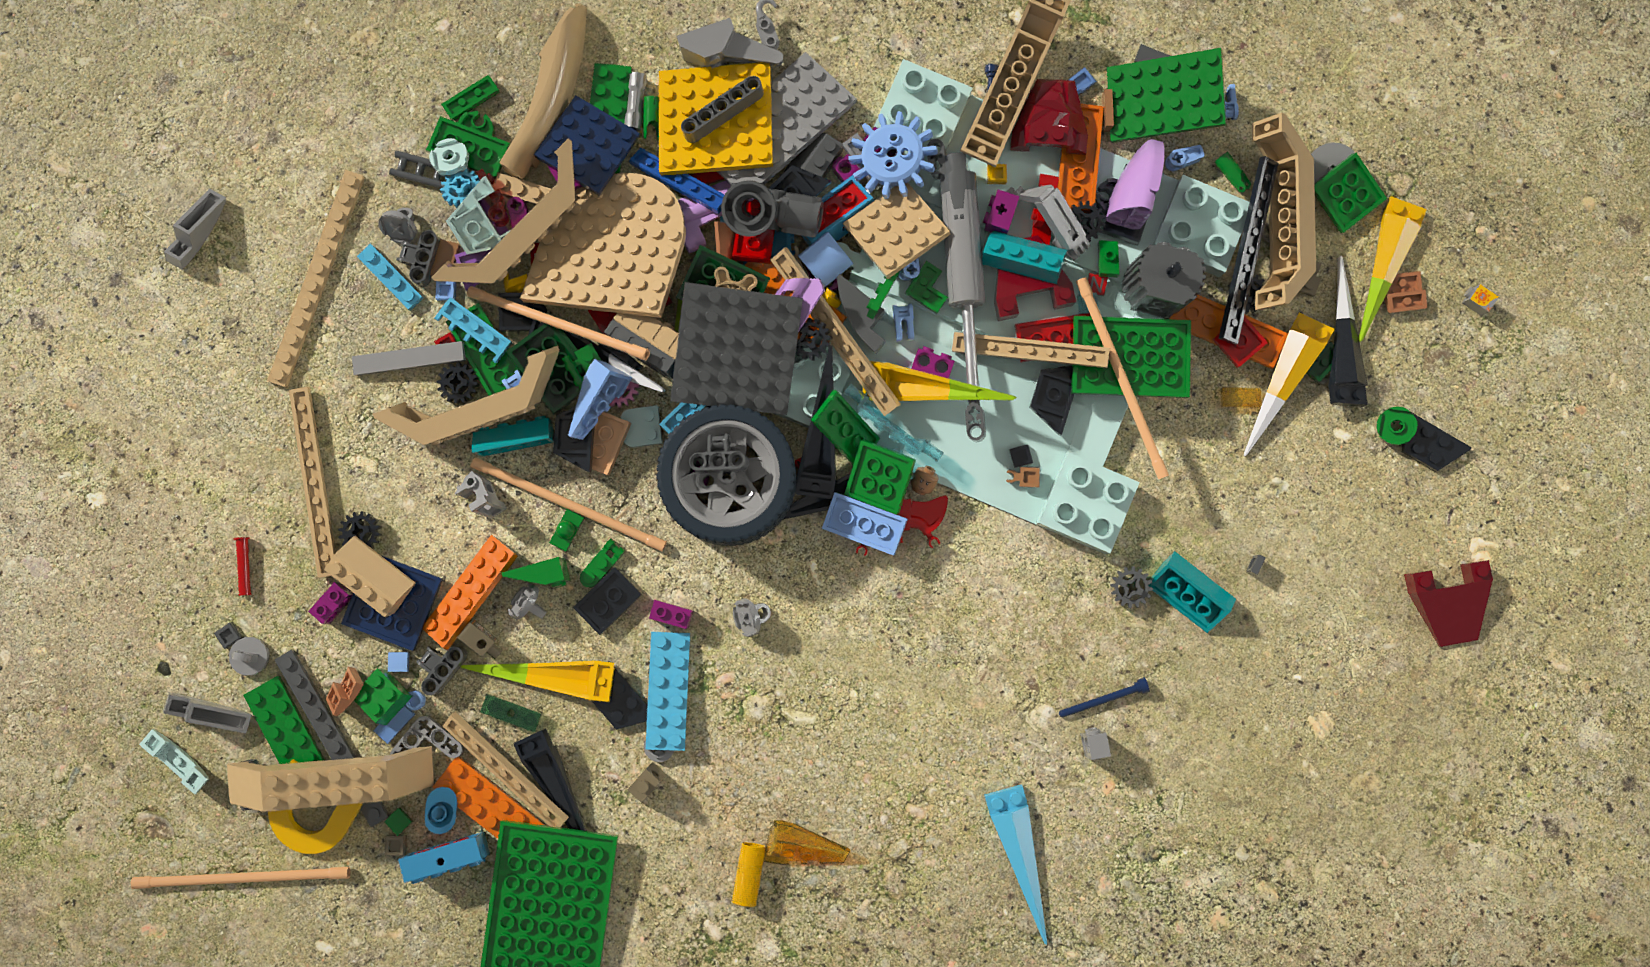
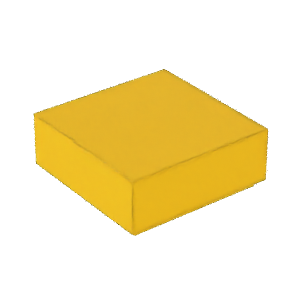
[987,164,1007,184]

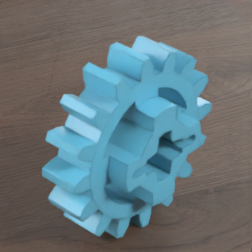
[440,169,480,208]

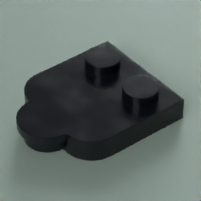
[498,292,547,332]
[598,343,644,372]

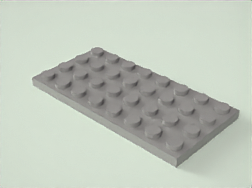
[716,52,857,185]

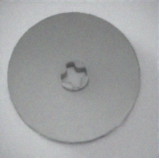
[1311,142,1355,183]

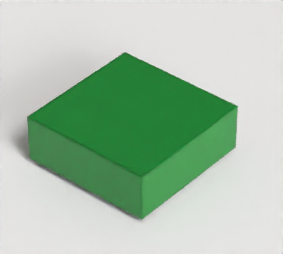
[384,807,413,836]

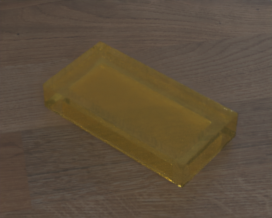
[1221,387,1261,408]

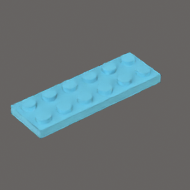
[645,632,690,751]

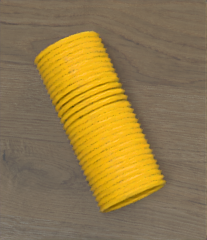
[732,842,766,907]

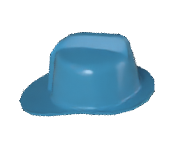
[424,787,457,834]

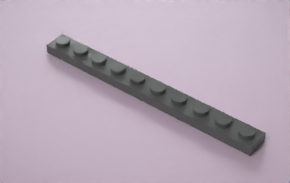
[275,650,390,827]

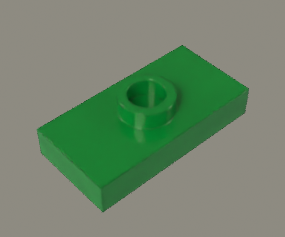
[1098,240,1120,278]

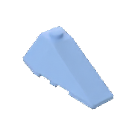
[568,359,632,440]

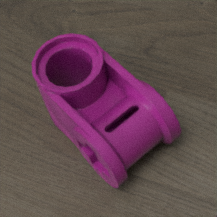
[507,197,528,229]

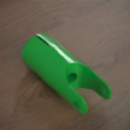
[643,96,659,141]
[1214,151,1251,193]

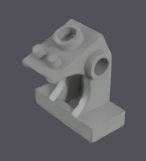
[455,471,507,519]

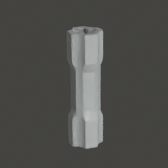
[624,72,647,132]

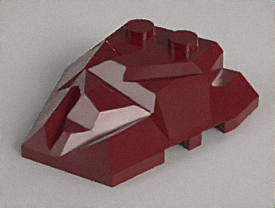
[1010,79,1088,155]

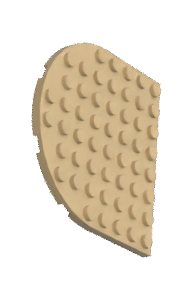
[520,173,686,318]

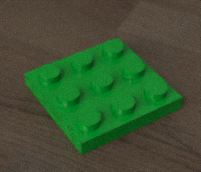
[1314,152,1387,233]
[844,440,916,515]

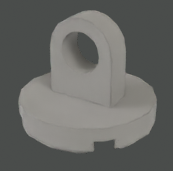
[378,208,417,244]
[508,583,547,620]
[733,598,771,637]
[229,637,270,675]

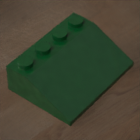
[676,245,770,301]
[506,324,586,416]

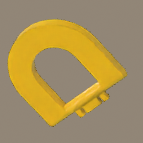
[268,759,363,854]

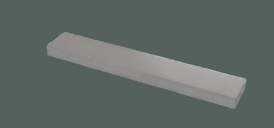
[352,341,466,376]

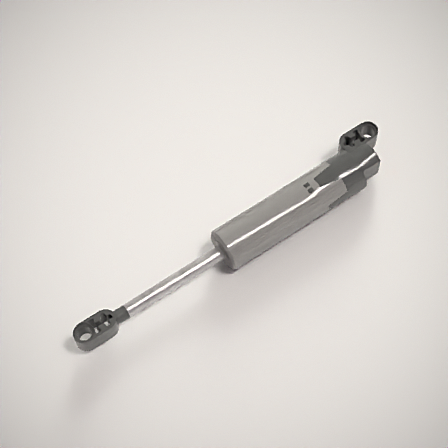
[927,139,986,442]

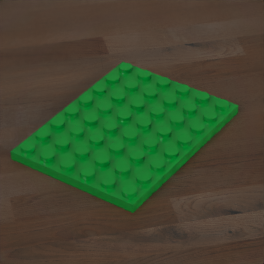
[480,820,619,967]

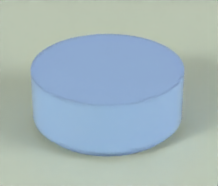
[405,691,426,711]

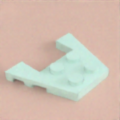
[446,176,512,254]

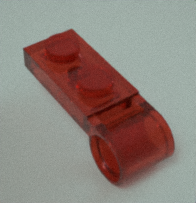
[476,169,509,227]

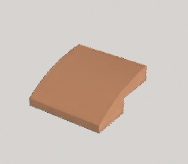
[714,221,743,265]
[1384,271,1427,313]
[326,667,363,716]

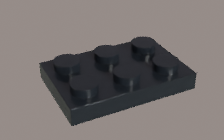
[573,567,642,635]

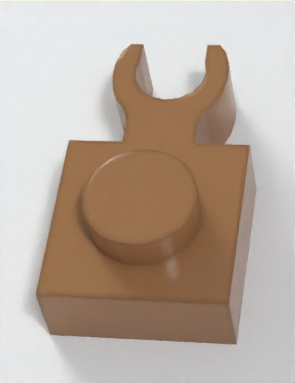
[1006,467,1040,487]

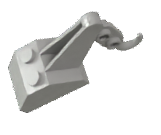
[677,0,783,69]

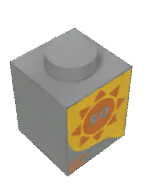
[1462,284,1499,316]

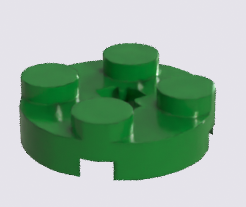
[1376,406,1417,445]

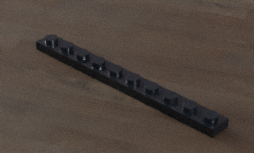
[1218,156,1279,345]

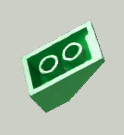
[502,557,571,588]

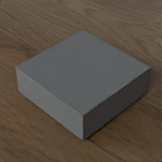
[1246,555,1266,575]
[214,622,243,649]

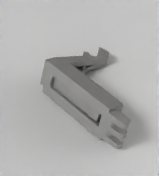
[1006,185,1090,259]

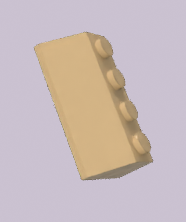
[324,536,416,617]

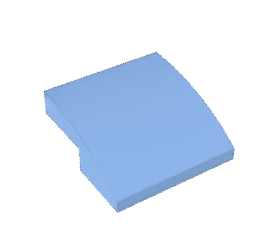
[798,231,853,288]

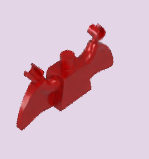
[856,495,948,556]

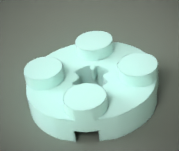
[429,139,469,176]

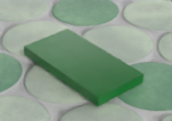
[811,390,880,465]

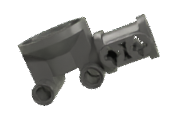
[721,180,823,237]

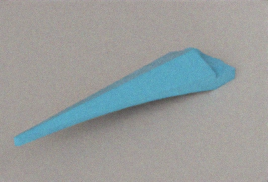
[984,784,1047,945]

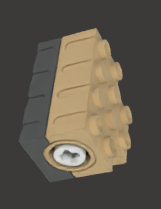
[604,313,679,381]

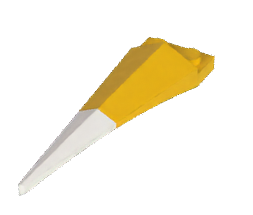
[1244,312,1334,456]

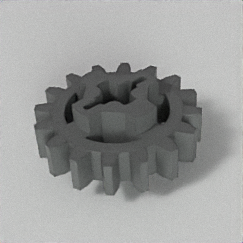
[1110,566,1153,608]

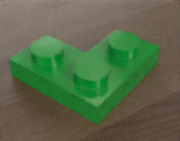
[905,260,948,314]

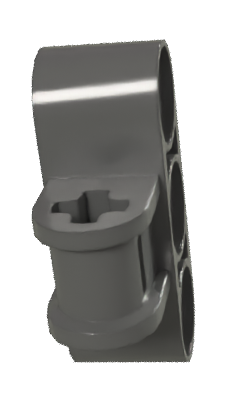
[396,230,441,287]
[689,433,750,473]
[416,646,468,695]

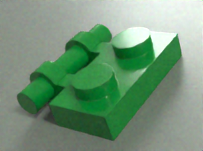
[563,343,601,391]

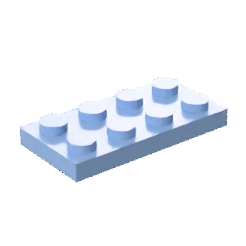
[822,492,908,556]

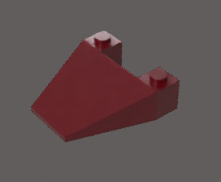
[994,235,1076,321]
[1404,560,1493,647]

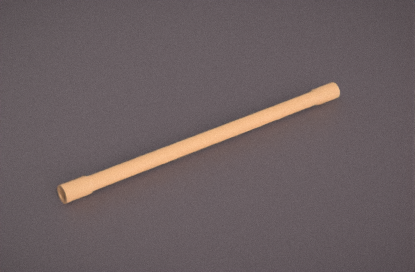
[1076,277,1169,480]
[467,286,650,361]
[470,457,667,552]
[131,867,351,889]

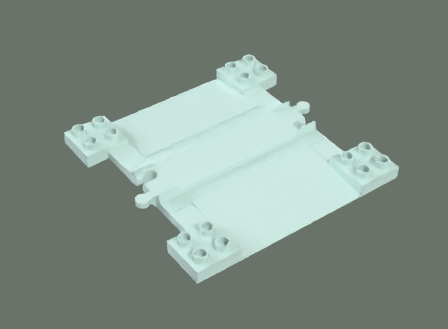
[773,59,1250,554]

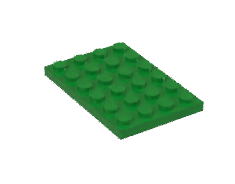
[1107,48,1227,143]
[1072,316,1191,398]

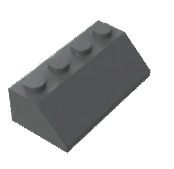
[782,133,843,178]

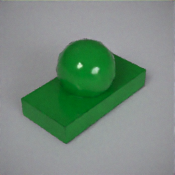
[549,509,585,552]

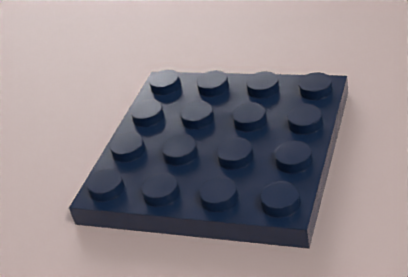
[534,95,640,195]
[341,554,443,651]

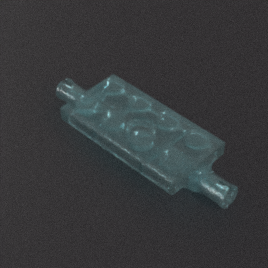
[844,383,944,462]

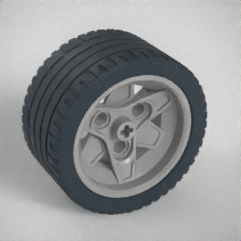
[656,404,797,546]

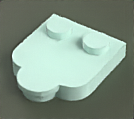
[621,405,663,448]

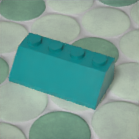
[982,231,1067,284]
[472,416,554,457]
[1148,551,1236,633]

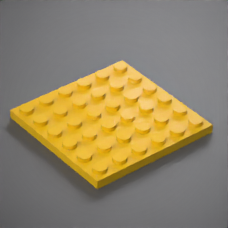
[659,62,773,176]

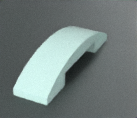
[139,729,209,795]

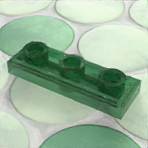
[480,694,542,732]

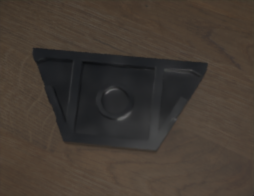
[768,165,832,232]
[1029,366,1074,436]
[553,406,595,473]
[1402,412,1472,472]
[591,661,648,730]

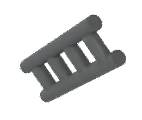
[389,150,469,189]

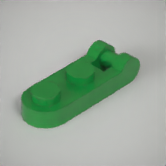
[580,538,626,588]

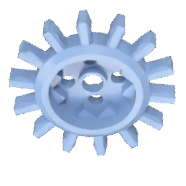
[848,111,938,199]

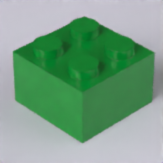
[354,668,413,725]

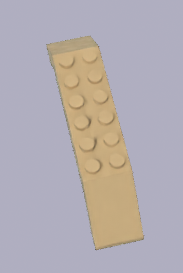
[960,0,1070,167]
[1252,113,1316,310]
[431,138,575,283]
[373,346,559,446]
[227,746,434,812]

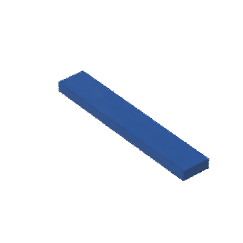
[629,147,724,214]

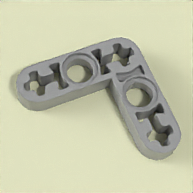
[390,716,464,758]

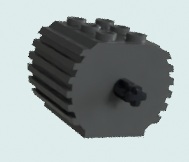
[1122,242,1206,319]

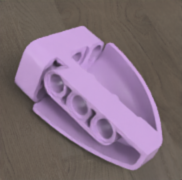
[1106,139,1164,229]

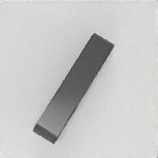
[681,76,764,143]

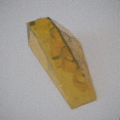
[763,820,850,865]

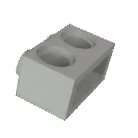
[1080,727,1111,760]

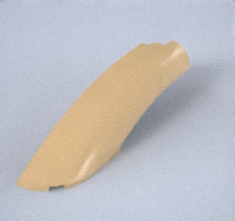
[499,3,587,179]

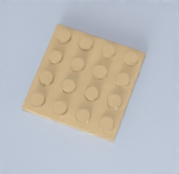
[843,183,951,279]

